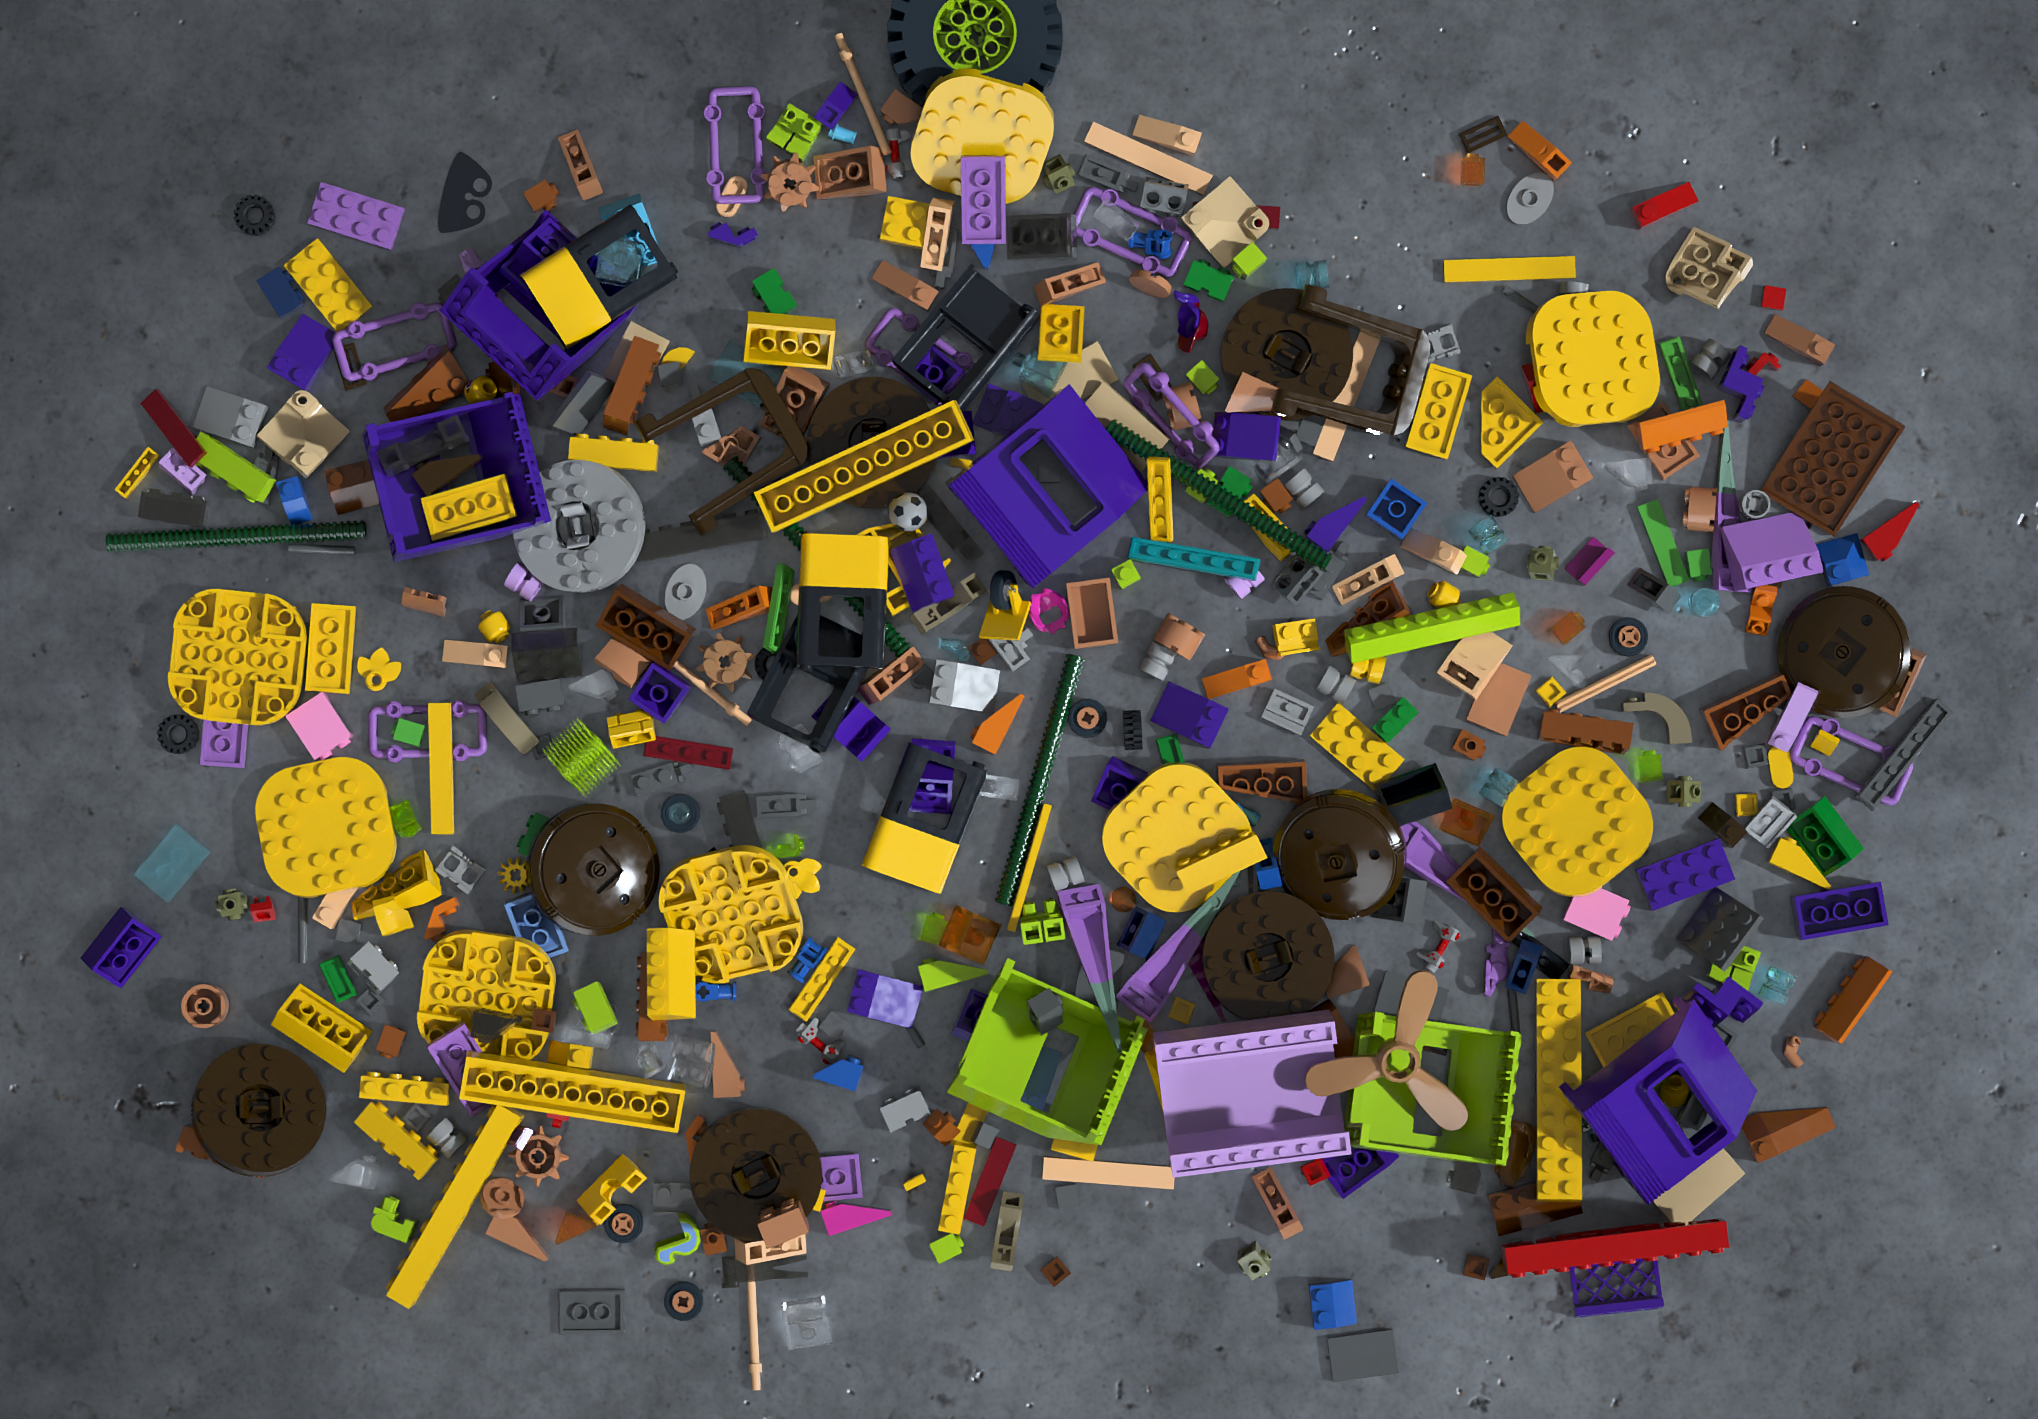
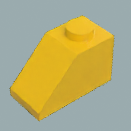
[547,1040,594,1069]

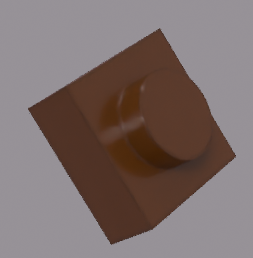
[968,639,998,666]
[531,1006,557,1033]
[1463,1254,1490,1281]
[1040,1256,1071,1287]

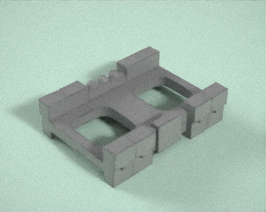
[1427,324,1461,364]
[435,846,486,894]

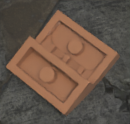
[595,637,654,688]

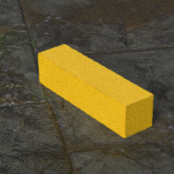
[115,447,160,499]

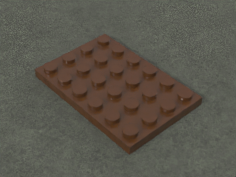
[1760,380,1905,537]

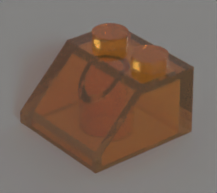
[939,905,1001,965]

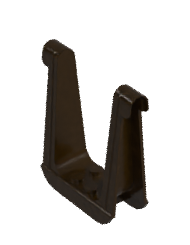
[1271,284,1430,436]
[633,368,807,536]

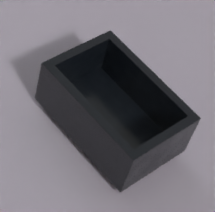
[1373,763,1453,827]

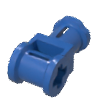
[1128,229,1172,259]
[787,936,828,983]
[696,981,736,1002]

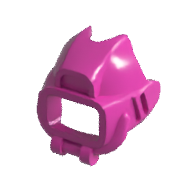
[1029,588,1070,635]

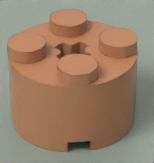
[1161,382,1202,431]
[1683,486,1717,532]
[1153,613,1206,660]
[181,984,229,1028]

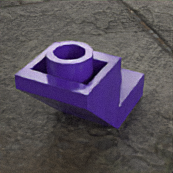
[814,81,858,130]
[708,222,759,248]

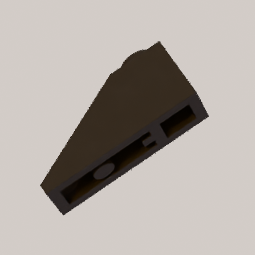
[412,454,483,496]

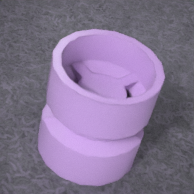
[504,562,543,602]
[1223,571,1265,599]

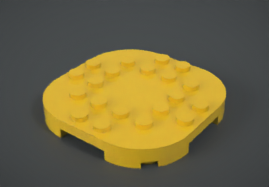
[911,68,1054,204]
[1526,291,1660,427]
[168,589,307,726]
[1502,747,1653,897]
[255,757,397,898]
[1102,762,1252,912]
[659,845,803,984]
[417,930,556,1060]

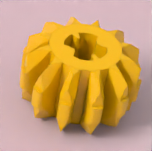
[498,857,528,894]

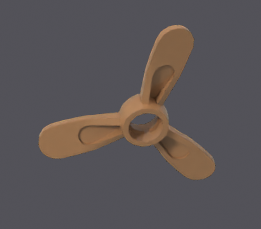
[1305,970,1468,1131]

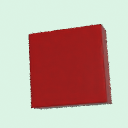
[1761,285,1786,311]
[1300,1158,1331,1186]

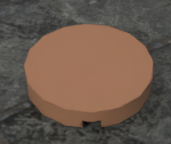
[1129,269,1172,298]
[480,1178,524,1219]

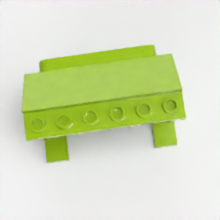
[947,958,1148,1145]
[1344,1012,1521,1166]

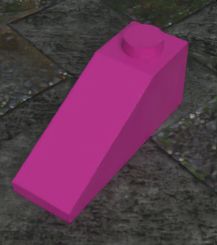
[821,1201,892,1236]

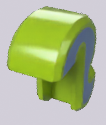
[654,1212,700,1265]

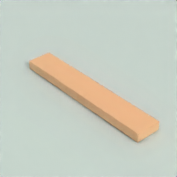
[1084,122,1213,196]
[1313,332,1380,462]
[1042,1157,1175,1189]

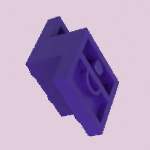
[499,217,574,300]
[1717,345,1765,423]
[973,383,1044,447]
[811,696,891,762]
[909,738,956,814]
[1681,976,1763,1028]

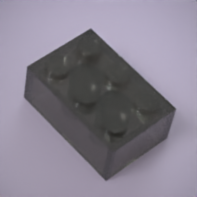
[1006,213,1077,262]
[511,627,583,682]

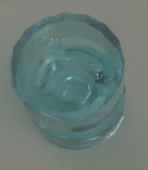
[1295,260,1329,290]
[1469,515,1509,556]
[1688,588,1720,618]
[1479,767,1519,808]
[1758,966,1797,1005]

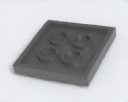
[1677,887,1764,972]

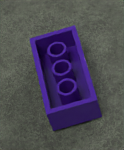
[1635,838,1735,911]
[1791,882,1889,940]

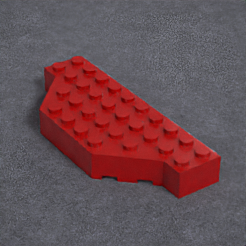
[1501,1218,1729,1278]

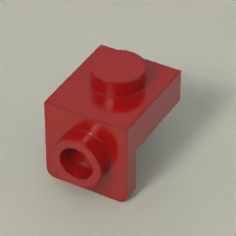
[1746,352,1781,375]

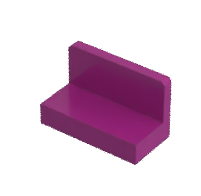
[1565,537,1615,586]

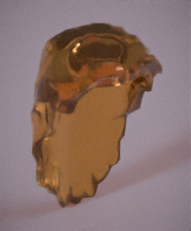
[1494,1119,1536,1188]

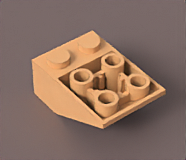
[1437,632,1513,700]

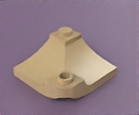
[1181,176,1269,269]
[1665,227,1753,309]
[257,390,350,479]

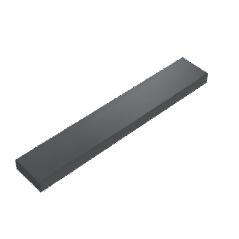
[1855,698,1953,811]

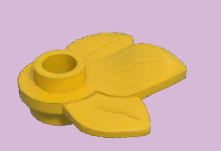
[357,648,401,691]
[783,858,822,899]

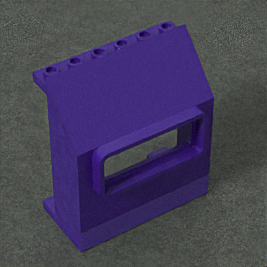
[439,210,638,401]
[945,384,1148,588]
[362,392,551,562]
[1559,996,1757,1204]

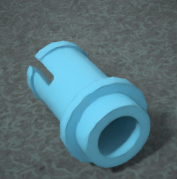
[828,123,857,145]
[1237,802,1261,827]

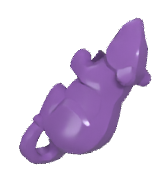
[1484,929,1511,997]

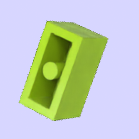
[1231,242,1267,280]
[573,981,618,1035]

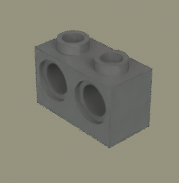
[1140,177,1189,217]
[1270,554,1324,606]

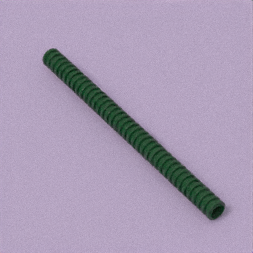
[1106,419,1332,571]
[723,456,911,657]
[106,520,366,553]
[995,654,1085,906]

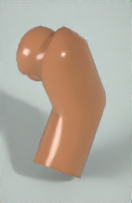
[1255,636,1285,660]
[1783,1036,1804,1069]

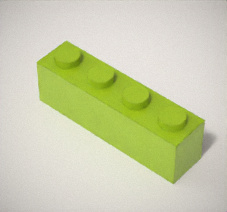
[196,432,277,503]

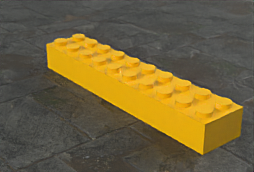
[754,400,974,533]
[1535,979,1582,1202]
[459,1050,685,1133]
[386,1105,525,1309]

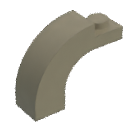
[910,573,987,635]
[474,681,540,755]
[1621,693,1692,744]
[990,1191,1025,1272]

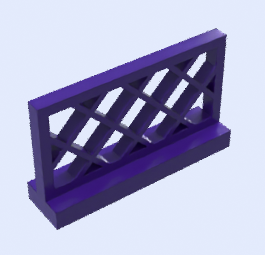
[1569,1258,1664,1318]

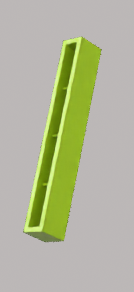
[1344,592,1520,663]

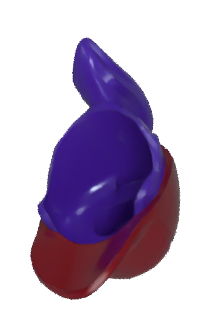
[1173,290,1209,353]

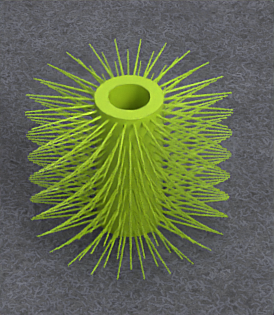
[543,720,621,795]

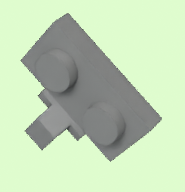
[989,628,1033,672]

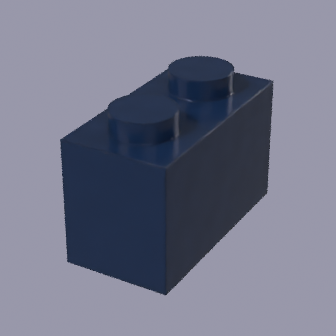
[256,267,305,320]
[1117,906,1166,960]
[1505,939,1543,995]

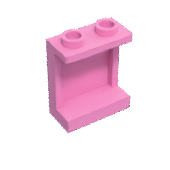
[286,692,353,761]
[1561,888,1631,941]

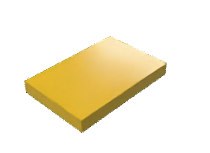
[1037,304,1085,363]

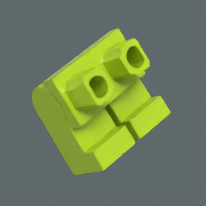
[766,103,823,163]
[1021,898,1066,945]
[1705,946,1761,991]
[371,1195,419,1243]

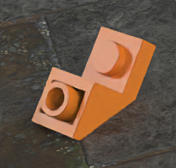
[1745,585,1777,636]
[424,897,460,942]
[685,1114,707,1164]

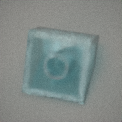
[595,237,646,287]

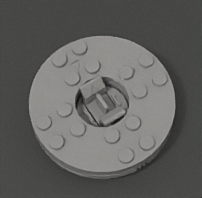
[513,460,645,592]

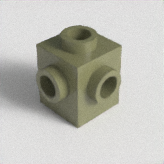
[1042,154,1076,194]
[1526,546,1559,581]
[1667,776,1701,807]
[215,888,249,921]
[1237,1241,1272,1281]

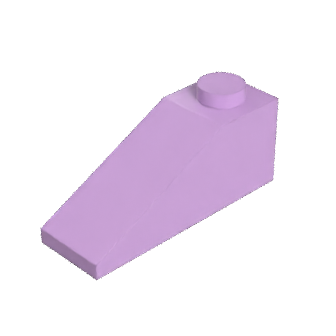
[1767,682,1818,753]

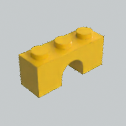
[576,1154,647,1225]

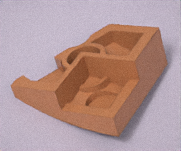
[1224,372,1279,413]
[702,426,762,467]
[402,587,447,617]
[1325,945,1370,999]
[1567,964,1614,993]

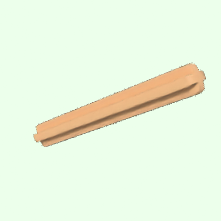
[1555,655,1656,712]

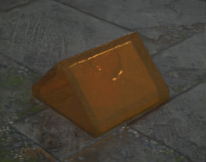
[1439,798,1495,847]
[555,1209,600,1245]

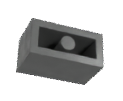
[515,679,564,716]
[1027,988,1064,1036]

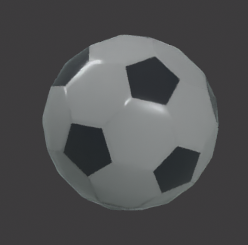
[888,493,928,531]

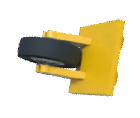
[979,570,1031,641]

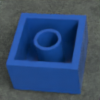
[1365,478,1427,541]

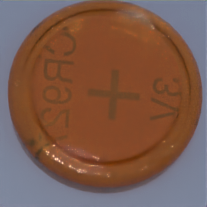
[1111,887,1136,912]

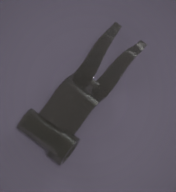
[721,1255,808,1288]

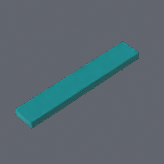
[1128,537,1261,581]

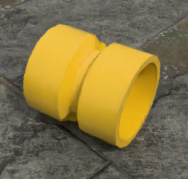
[1349,656,1387,684]

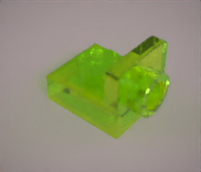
[1637,750,1663,783]
[389,799,422,838]
[773,834,804,858]
[920,912,948,946]

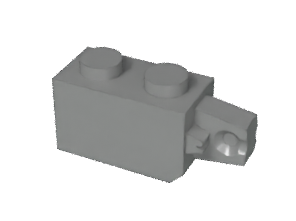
[687,383,722,446]

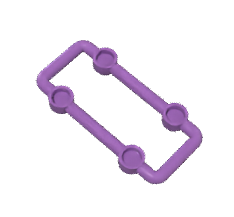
[704,86,767,204]
[1069,187,1192,277]
[332,302,456,381]
[865,308,975,405]
[1123,363,1220,468]
[368,700,487,763]
[1790,716,1913,806]

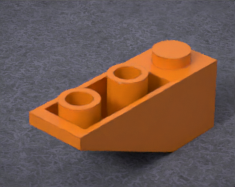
[1507,120,1572,182]

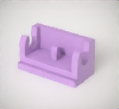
[159,447,207,496]

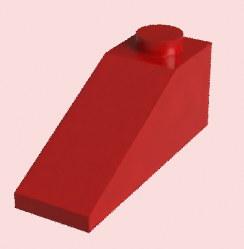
[1630,182,1699,230]
[1860,502,1919,562]

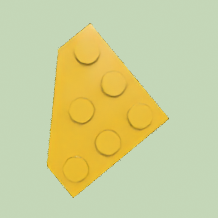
[1481,376,1544,469]

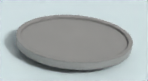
[1506,173,1554,225]
[665,564,707,620]

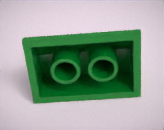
[1786,796,1864,877]

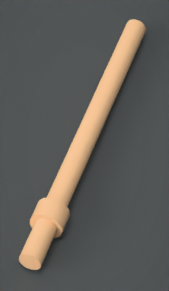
[834,33,891,155]
[673,660,752,726]
[746,1264,762,1390]

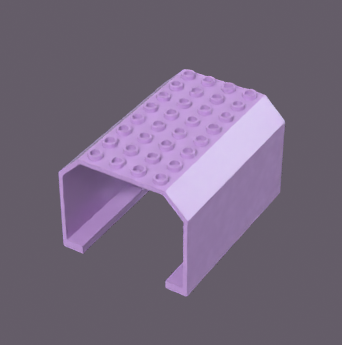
[1153,1010,1351,1178]

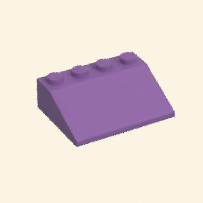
[1720,512,1823,592]

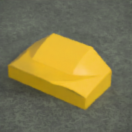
[372,895,414,937]

